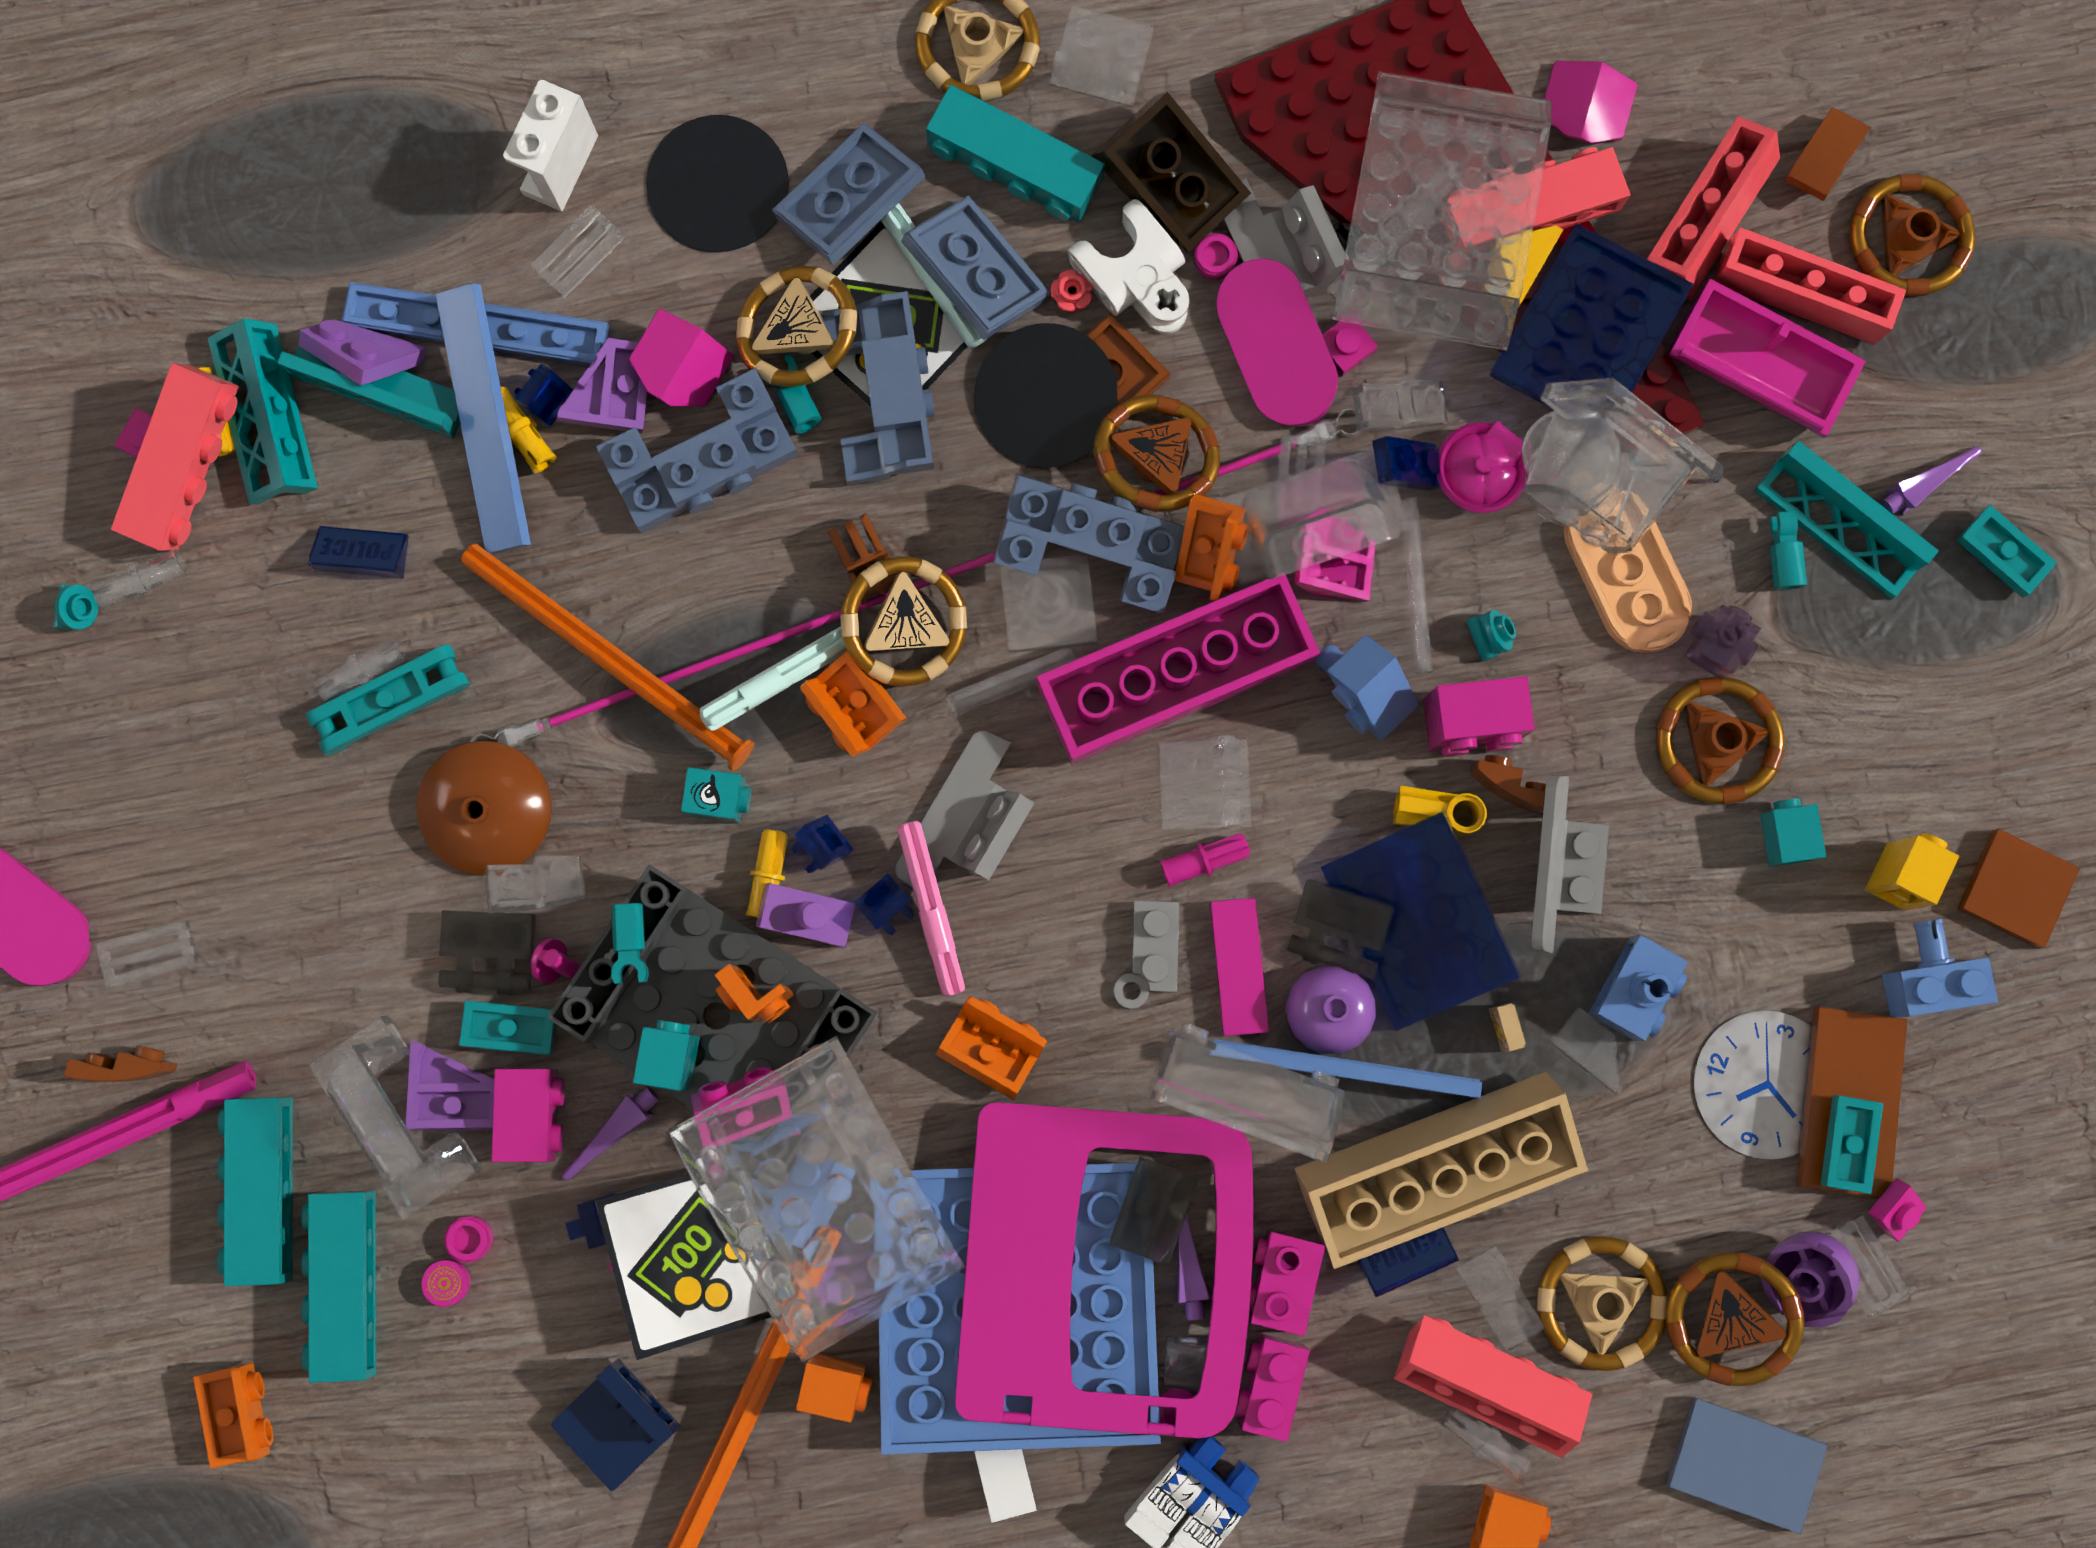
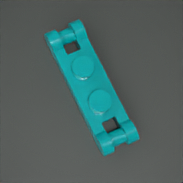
[305,645,470,756]

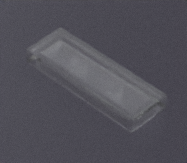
[946,647,1075,718]

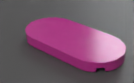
[1216,259,1339,427]
[0,847,91,986]

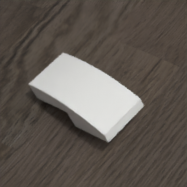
[974,1449,1037,1523]

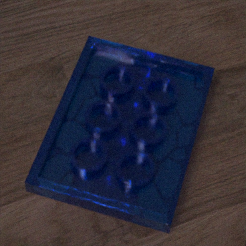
[1489,223,1694,438]
[1321,811,1521,1031]

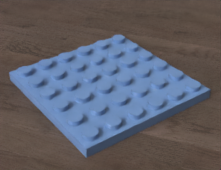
[875,1162,1161,1455]

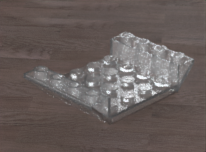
[1332,71,1551,350]

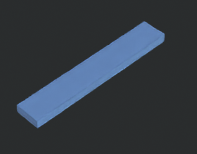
[341,282,610,367]
[435,283,531,554]
[1206,1039,1482,1098]

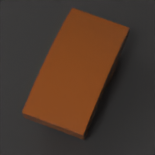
[1785,107,1871,201]
[1470,755,1546,815]
[64,1045,178,1082]

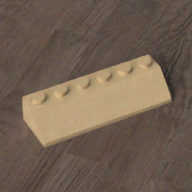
[1294,1071,1588,1269]

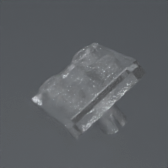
[1000,554,1097,653]

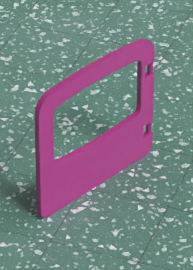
[955,1102,1253,1438]

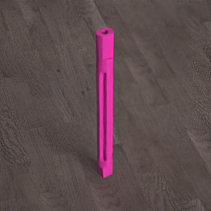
[0,1060,256,1202]

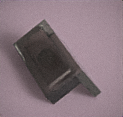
[1109,1157,1198,1266]

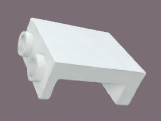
[503,80,598,212]

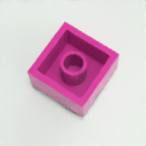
[1423,676,1535,757]

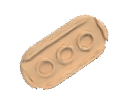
[1564,485,1692,653]

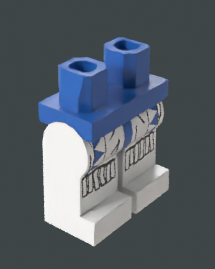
[1124,1436,1260,1548]

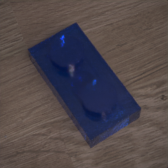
[1372,436,1440,491]

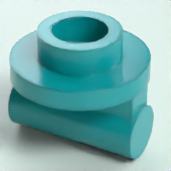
[53,584,98,631]
[1466,609,1516,662]

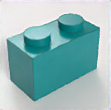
[633,1020,700,1091]

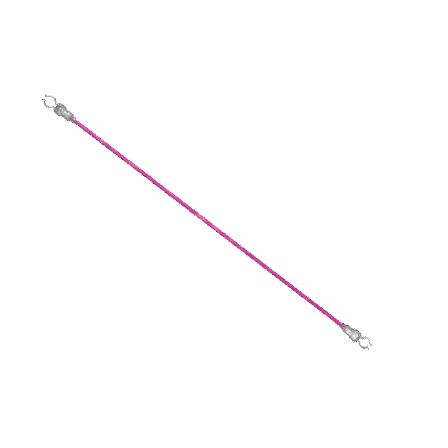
[470,409,1369,749]

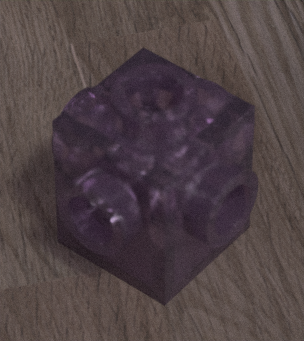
[1684,605,1761,679]

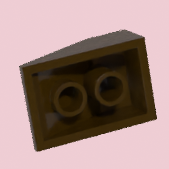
[1091,92,1251,253]

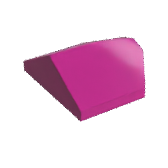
[1539,60,1638,144]
[628,308,734,407]
[1294,513,1376,602]

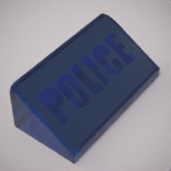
[308,526,409,579]
[1357,1227,1459,1297]

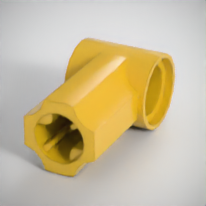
[1393,785,1487,837]

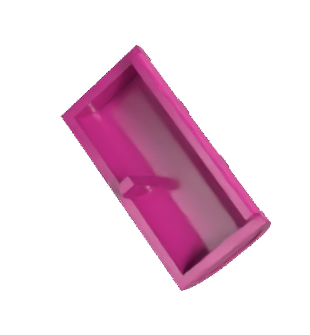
[1667,279,1866,438]

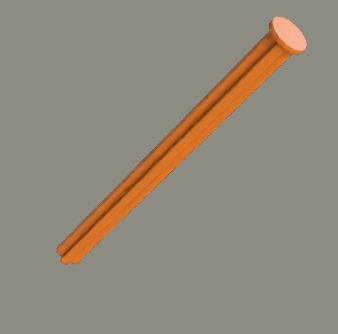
[461,544,755,771]
[667,1224,842,1548]

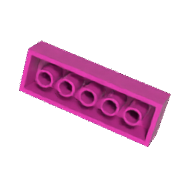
[1036,572,1321,765]

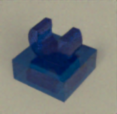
[514,364,573,427]
[791,814,854,873]
[854,874,914,935]
[565,1194,615,1249]

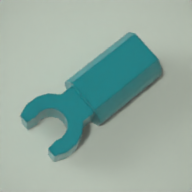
[770,354,822,434]
[1770,511,1807,591]
[611,903,649,985]

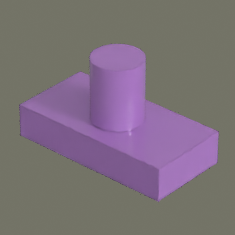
[755,883,855,947]

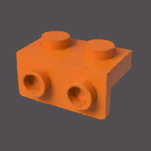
[1174,494,1249,601]
[800,651,907,757]
[715,964,794,1024]
[935,996,1047,1100]
[193,1362,273,1469]

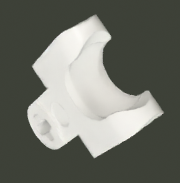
[1067,199,1189,334]

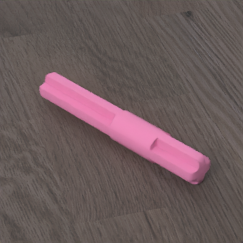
[897,821,965,996]

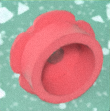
[1050,270,1093,312]

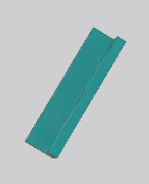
[207,318,318,504]
[277,346,460,439]
[1753,440,1939,599]

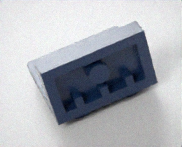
[551,1358,681,1491]

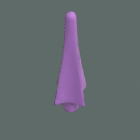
[1880,446,1982,516]
[561,1087,660,1181]
[1174,1193,1210,1321]

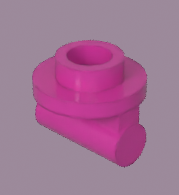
[531,938,581,984]

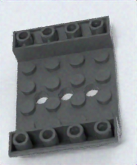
[546,864,878,1168]

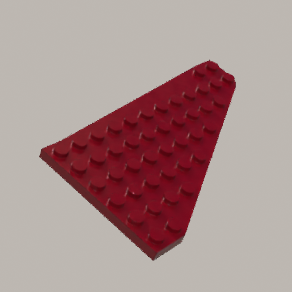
[1214,0,1704,452]

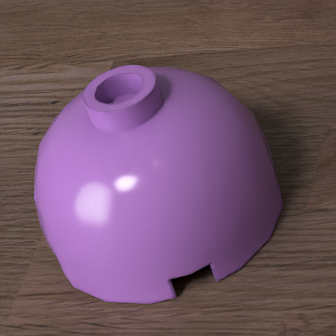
[1285,965,1376,1054]
[1761,1232,1861,1328]

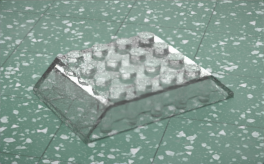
[668,1036,966,1362]

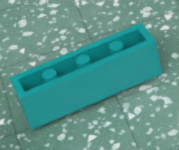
[926,85,1105,223]
[217,1097,293,1286]
[302,1190,377,1383]

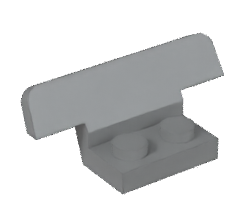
[1223,178,1350,294]
[895,731,1035,889]
[1531,775,1610,954]

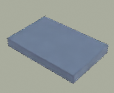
[772,122,925,265]
[901,196,1051,340]
[1665,1397,1828,1534]

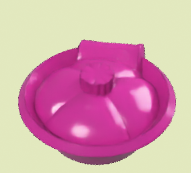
[1436,421,1529,513]

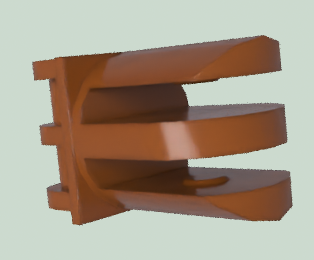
[827,513,898,605]

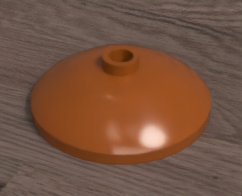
[417,741,552,875]

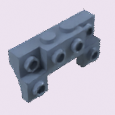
[822,291,935,485]
[596,368,798,534]
[993,474,1185,614]

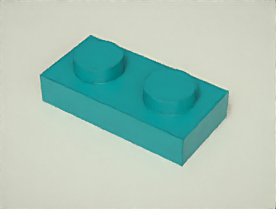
[1956,505,2057,598]
[459,1000,557,1055]
[1820,1095,1884,1194]

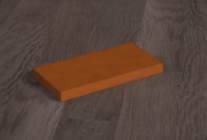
[1797,1007,1908,1198]

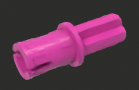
[1160,834,1250,887]

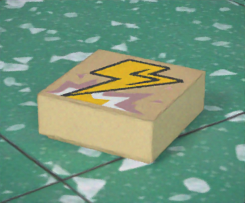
[1488,1003,1526,1052]

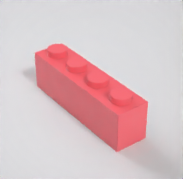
[1646,116,1780,300]
[1440,147,1631,263]
[1713,227,1906,345]
[111,363,239,551]
[1394,1315,1593,1458]

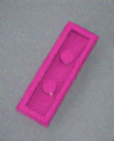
[1210,898,1269,1037]

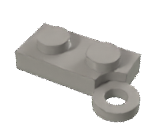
[1113,901,1179,1009]

